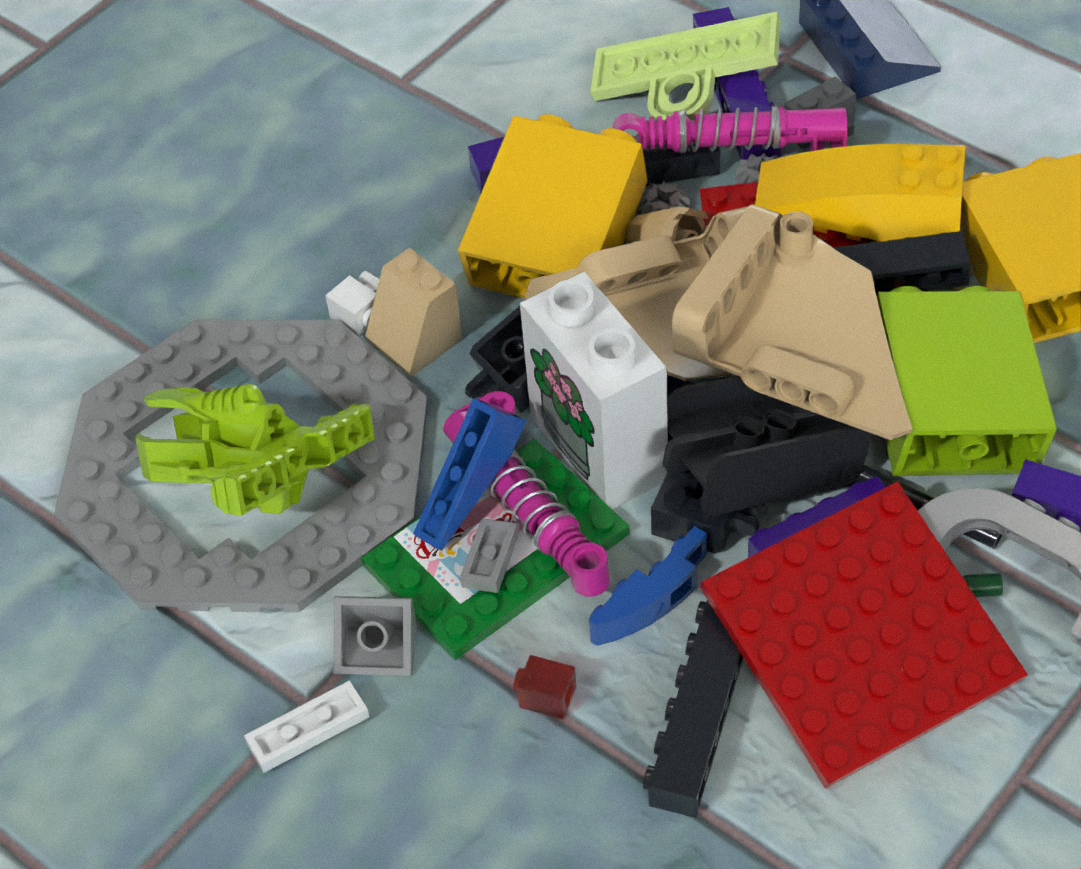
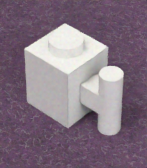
[325,271,379,337]

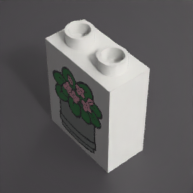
[520,272,668,509]

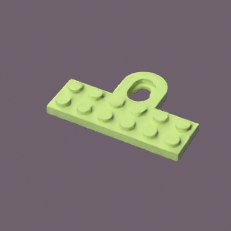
[590,12,781,120]

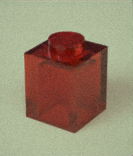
[513,655,577,720]

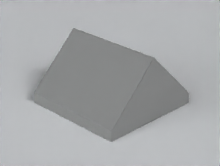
[334,596,418,676]

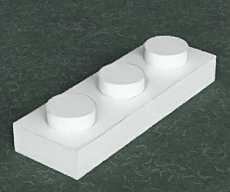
[244,680,370,773]

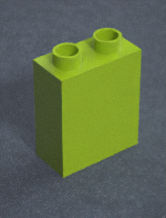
[877,286,1057,476]

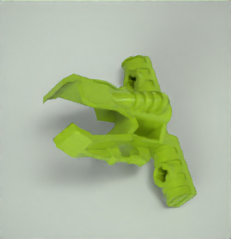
[135,384,376,516]

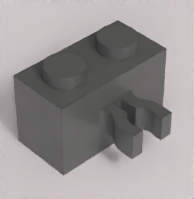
[784,76,856,150]

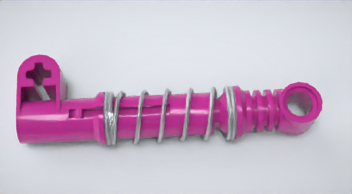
[612,106,847,153]
[443,391,610,597]

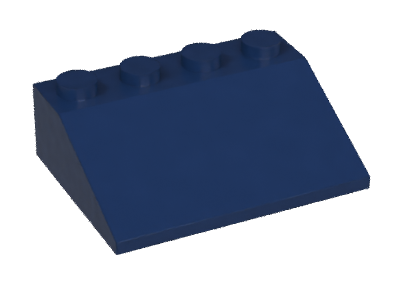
[799,0,941,99]

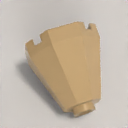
[626,206,708,244]

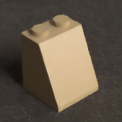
[365,247,463,377]

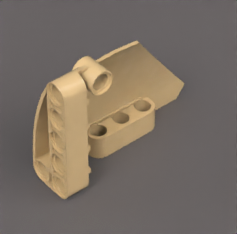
[672,204,913,440]
[524,207,748,381]

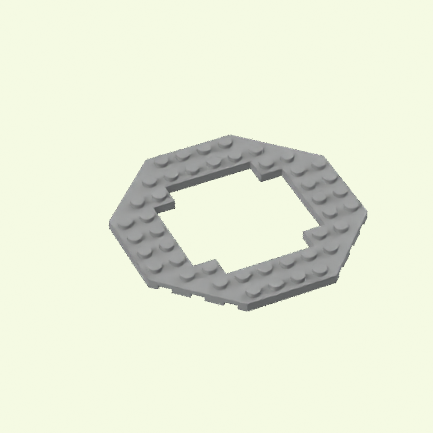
[54,320,428,612]

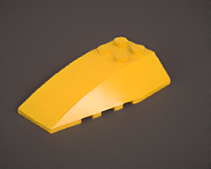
[755,143,966,242]

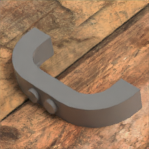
[918,488,1081,646]

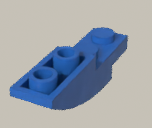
[589,526,707,646]

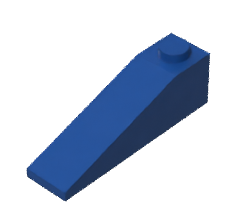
[413,398,526,550]

